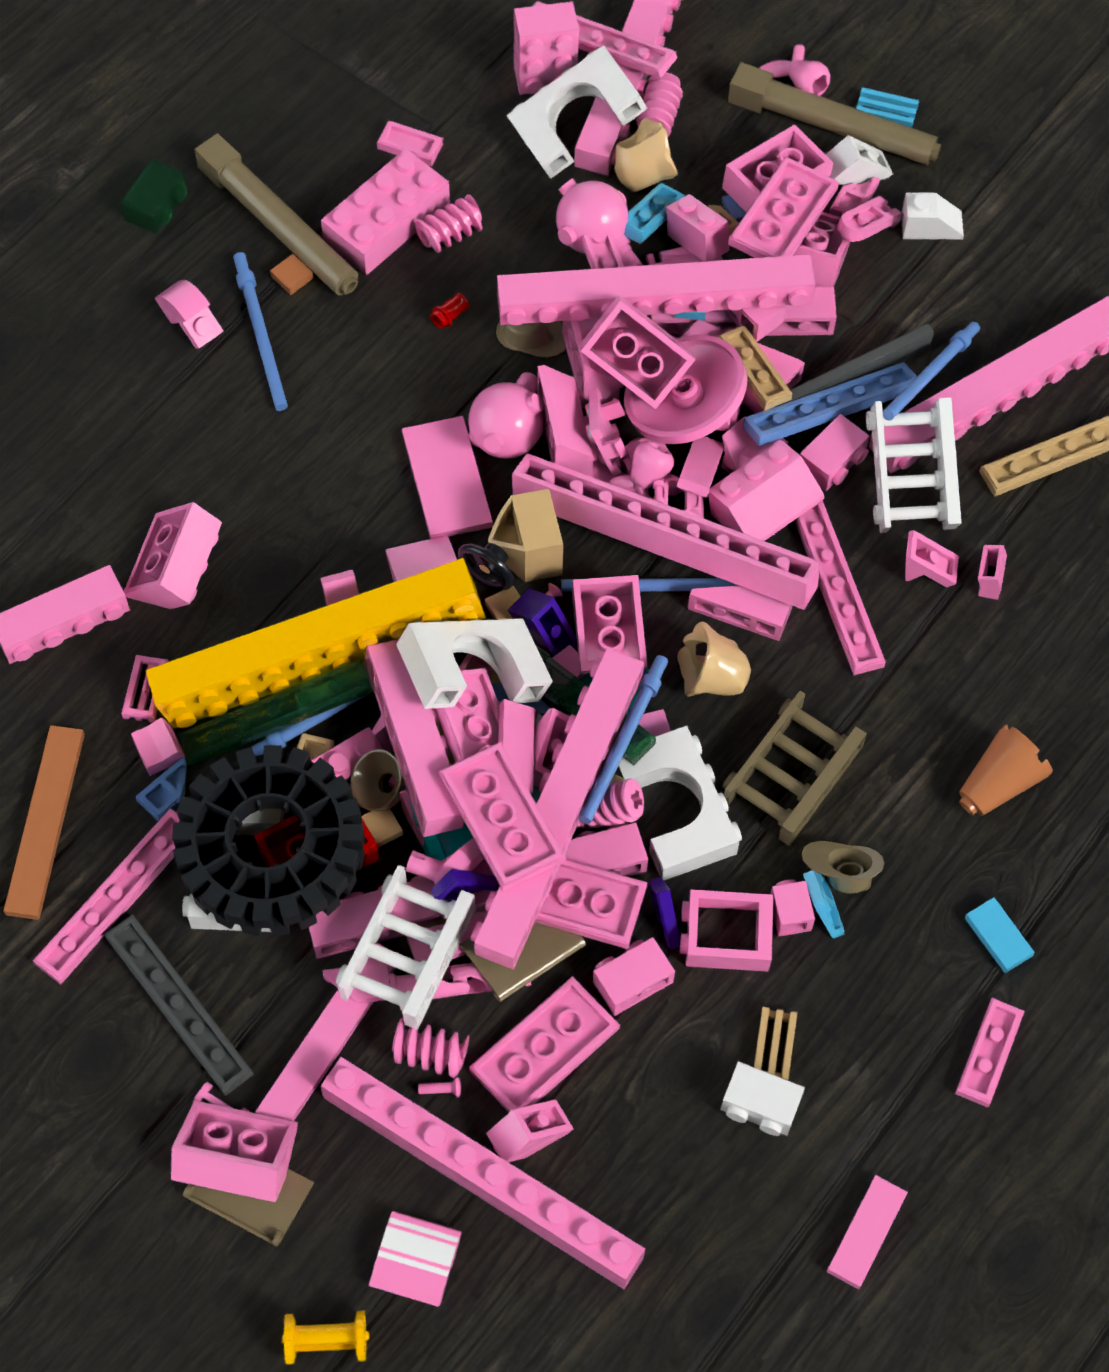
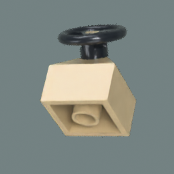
[458,489,563,591]

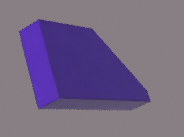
[431,869,500,902]
[649,877,680,949]

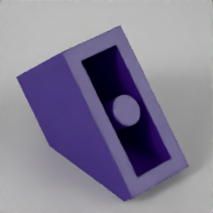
[507,589,578,659]

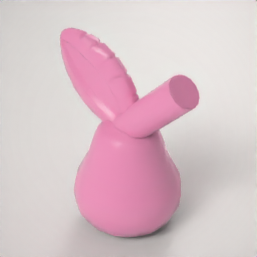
[759,45,830,96]
[607,441,674,498]

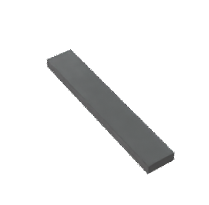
[775,324,934,407]
[104,914,254,1096]

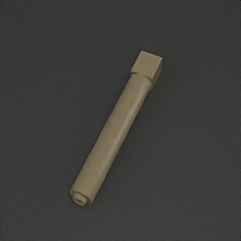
[728,62,941,165]
[195,133,358,295]

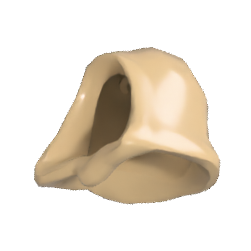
[614,118,677,192]
[677,621,751,697]

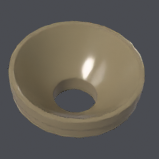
[351,749,406,811]

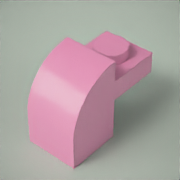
[154,280,223,349]

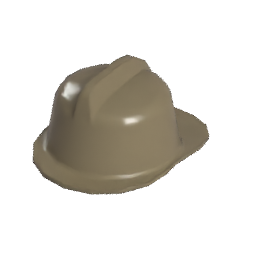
[496,321,566,358]
[801,841,884,894]

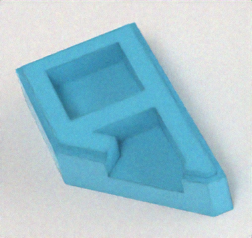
[803,870,845,939]

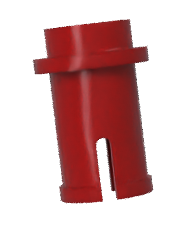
[430,292,469,329]

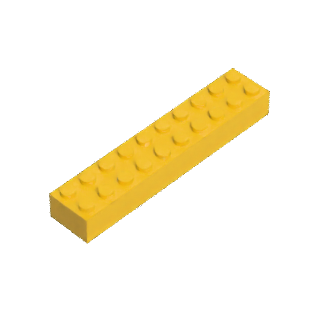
[145,558,486,728]

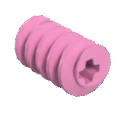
[636,72,683,137]
[415,194,482,253]
[577,778,644,830]
[392,1018,469,1078]

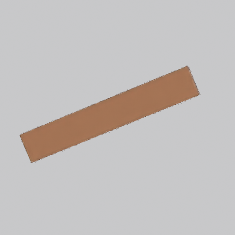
[4,725,85,920]

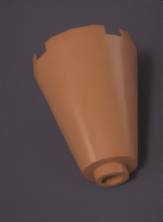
[959,724,1053,816]

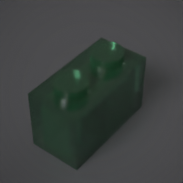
[121,159,187,234]

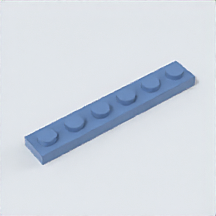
[743,362,917,446]

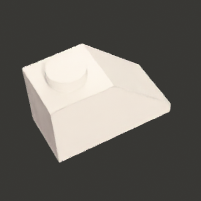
[825,135,893,185]
[901,193,964,239]

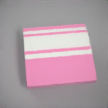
[369,1211,462,1307]

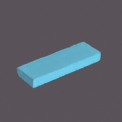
[624,183,685,244]

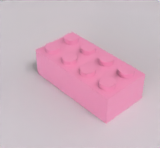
[321,148,450,276]

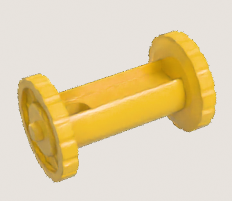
[282,1310,369,1365]

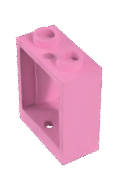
[680,890,773,972]

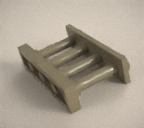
[722,691,867,846]

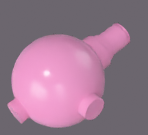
[556,178,644,267]
[468,372,545,459]

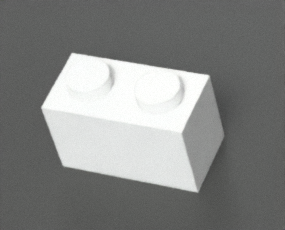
[721,1062,805,1136]

